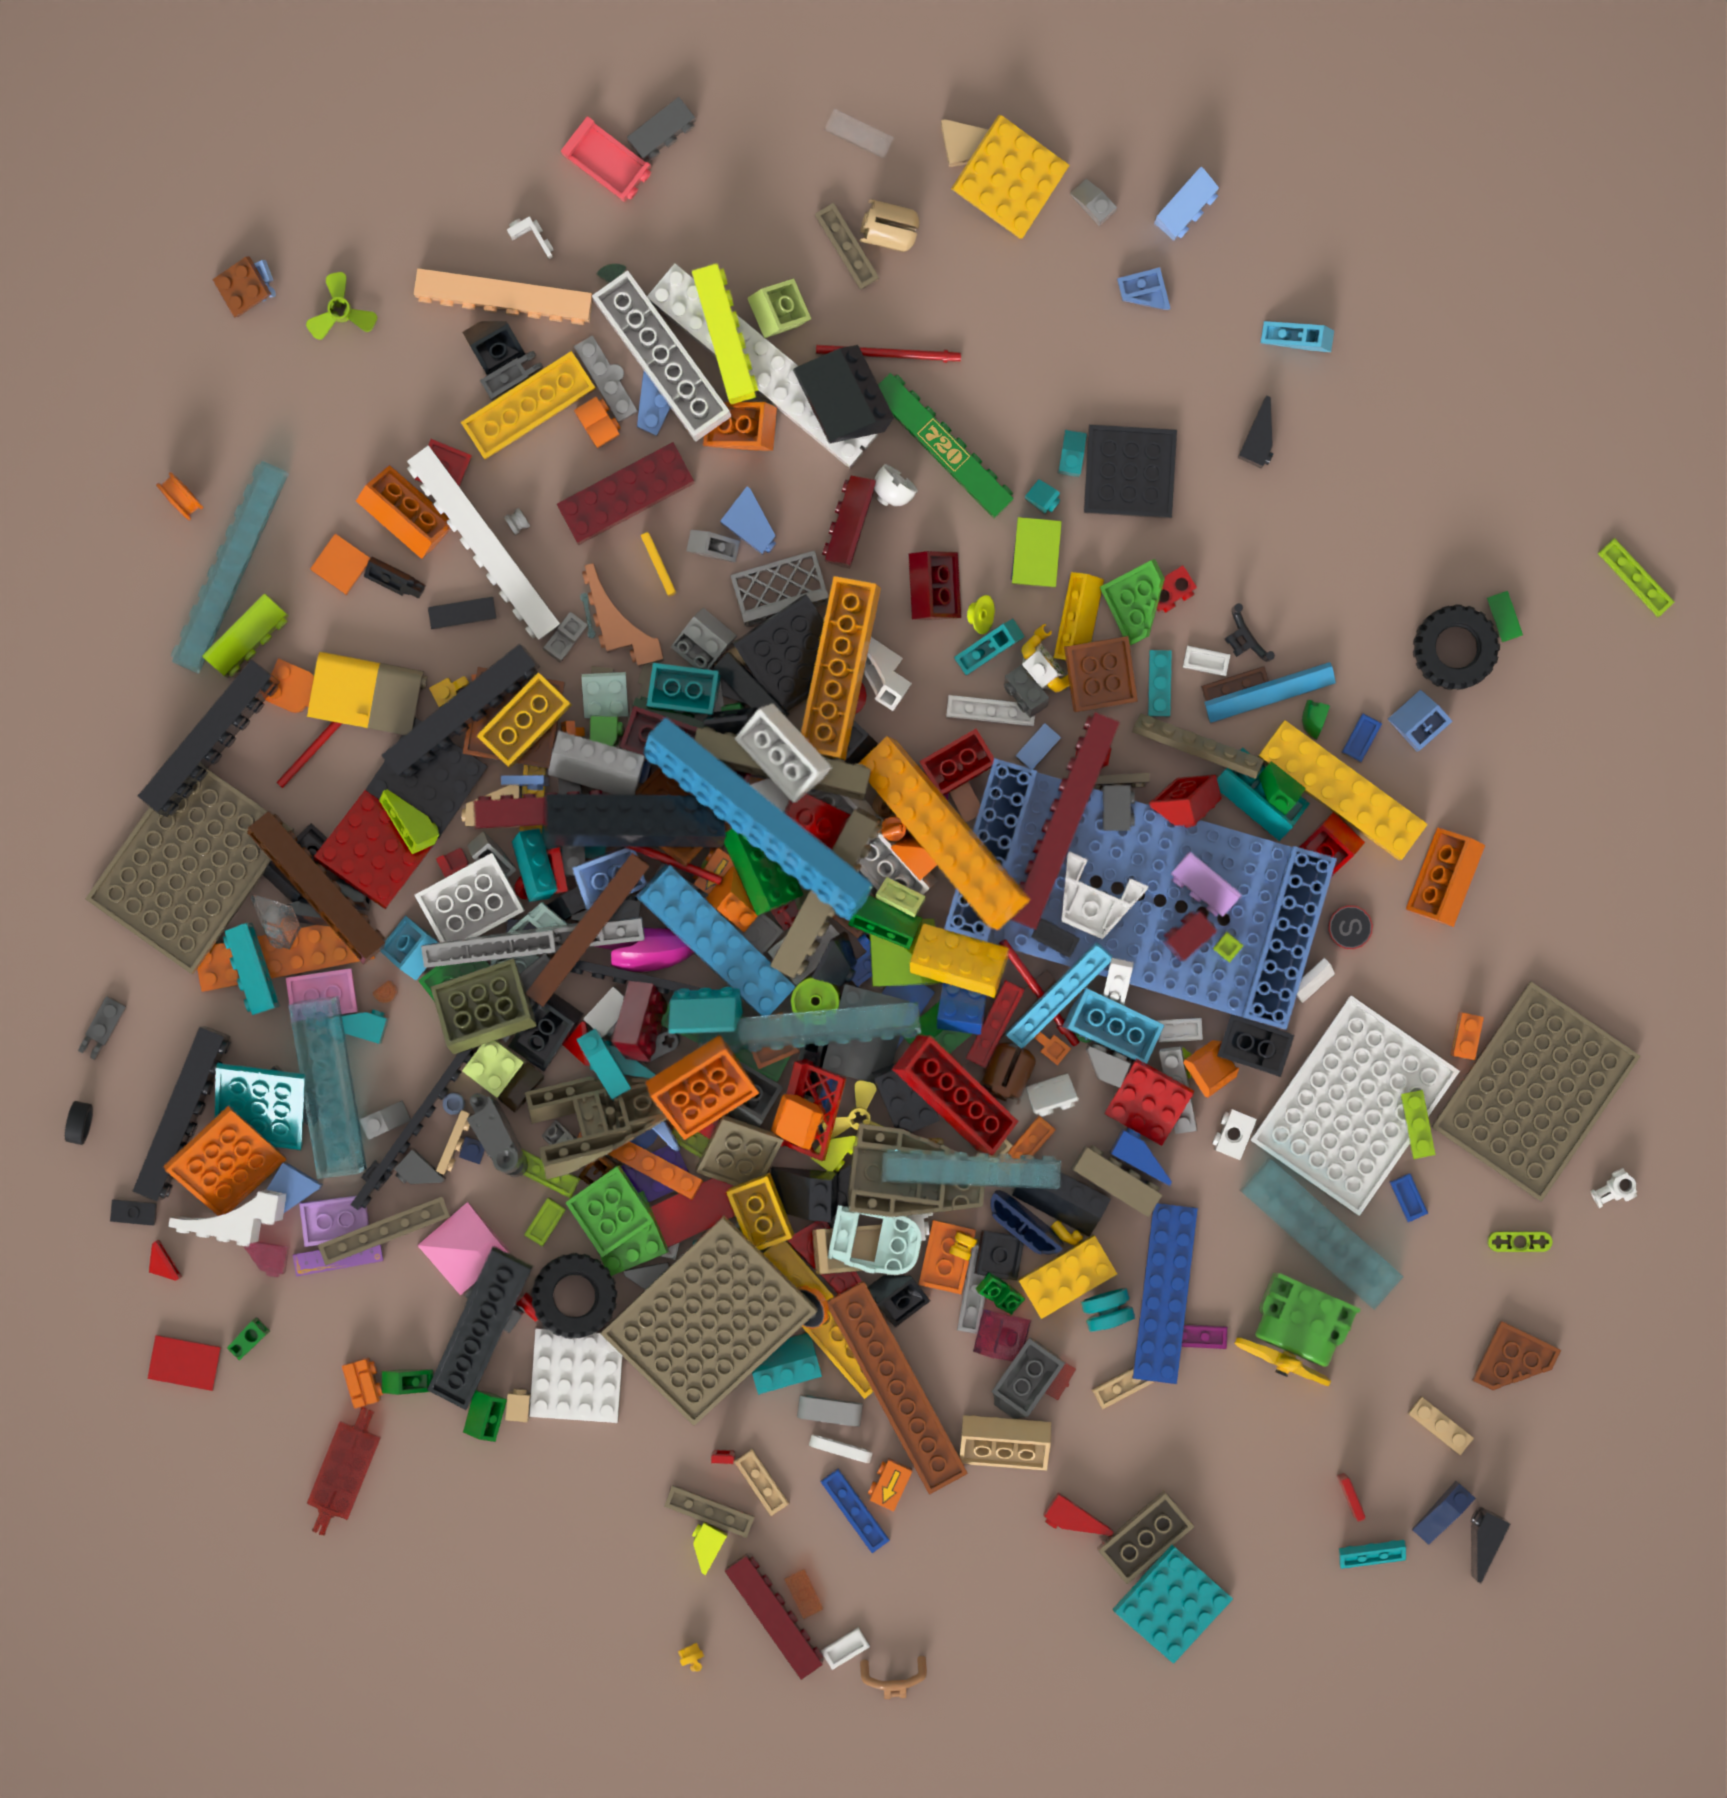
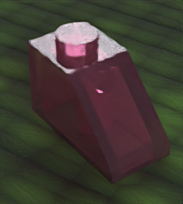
[244,1241,290,1277]

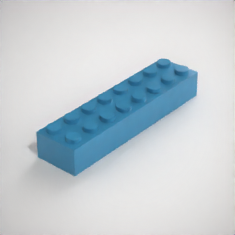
[636,864,796,1019]

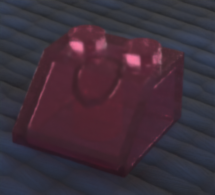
[973,1309,1031,1361]

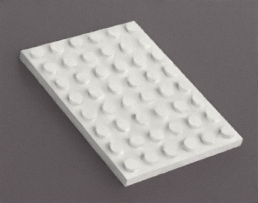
[1250,995,1460,1216]

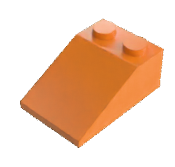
[703,402,777,451]

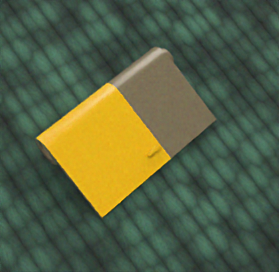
[307,652,428,735]

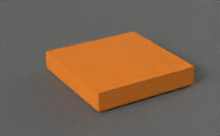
[310,534,370,595]

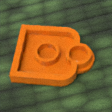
[265,658,314,713]

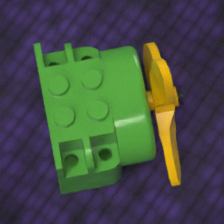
[1234,1273,1361,1386]

